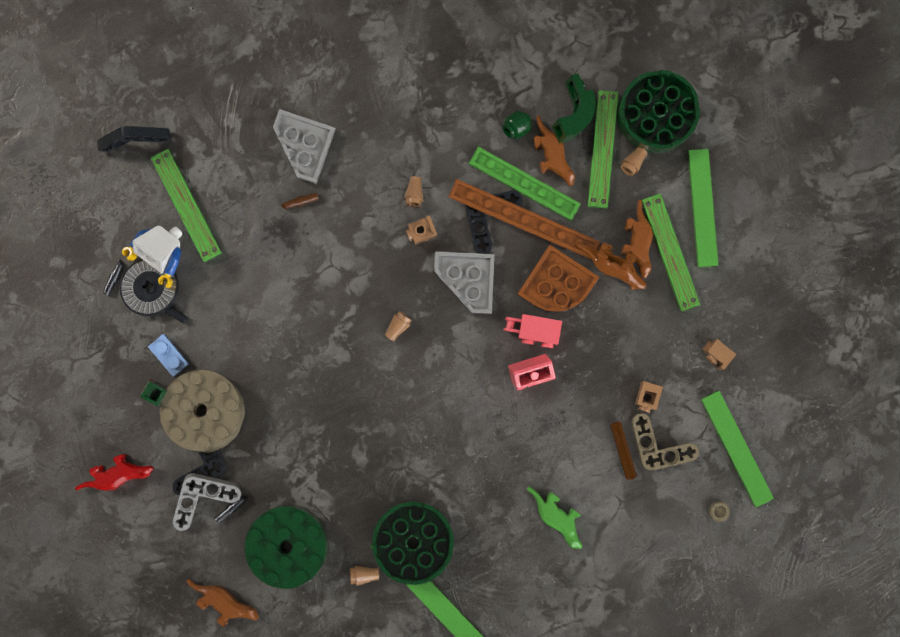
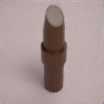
[281,193,319,209]

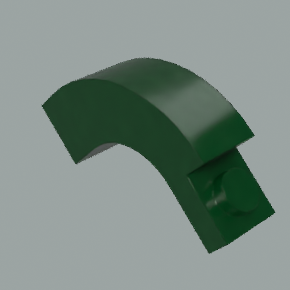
[552,73,596,144]

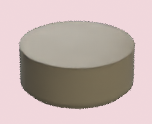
[708,501,730,522]

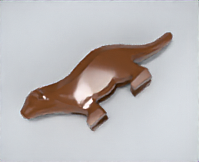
[533,115,575,187]
[621,200,653,279]
[578,242,646,290]
[187,579,259,627]

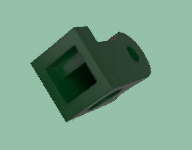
[139,379,167,407]

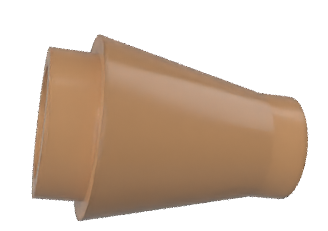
[620,147,647,176]
[404,176,424,207]
[385,311,412,341]
[350,566,379,586]

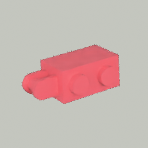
[503,314,562,348]

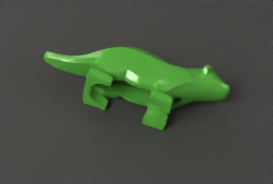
[527,487,583,549]

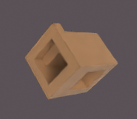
[406,216,437,245]
[702,339,736,370]
[635,381,663,413]

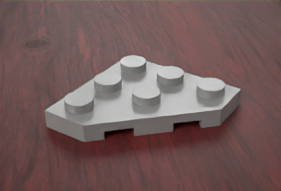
[273,109,336,184]
[434,252,495,314]

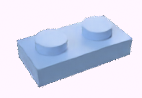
[148,334,190,377]

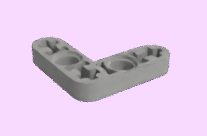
[173,473,241,531]

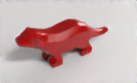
[75,454,154,491]

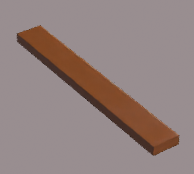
[448,179,601,260]

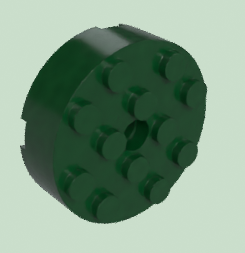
[617,70,700,153]
[372,502,454,585]
[245,505,328,589]

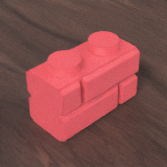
[508,354,555,390]

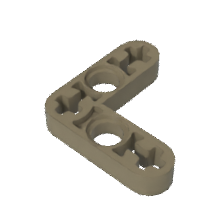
[631,413,699,470]

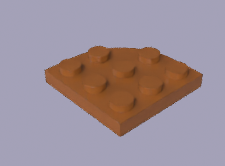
[517,245,599,312]

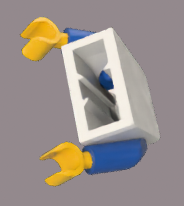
[122,226,182,288]

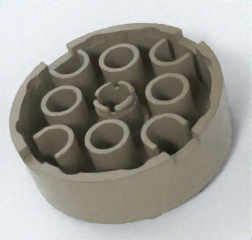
[160,370,245,452]

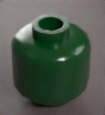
[502,110,532,140]

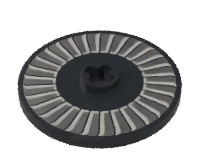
[120,259,179,316]

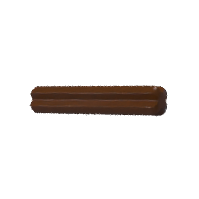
[610,421,637,480]

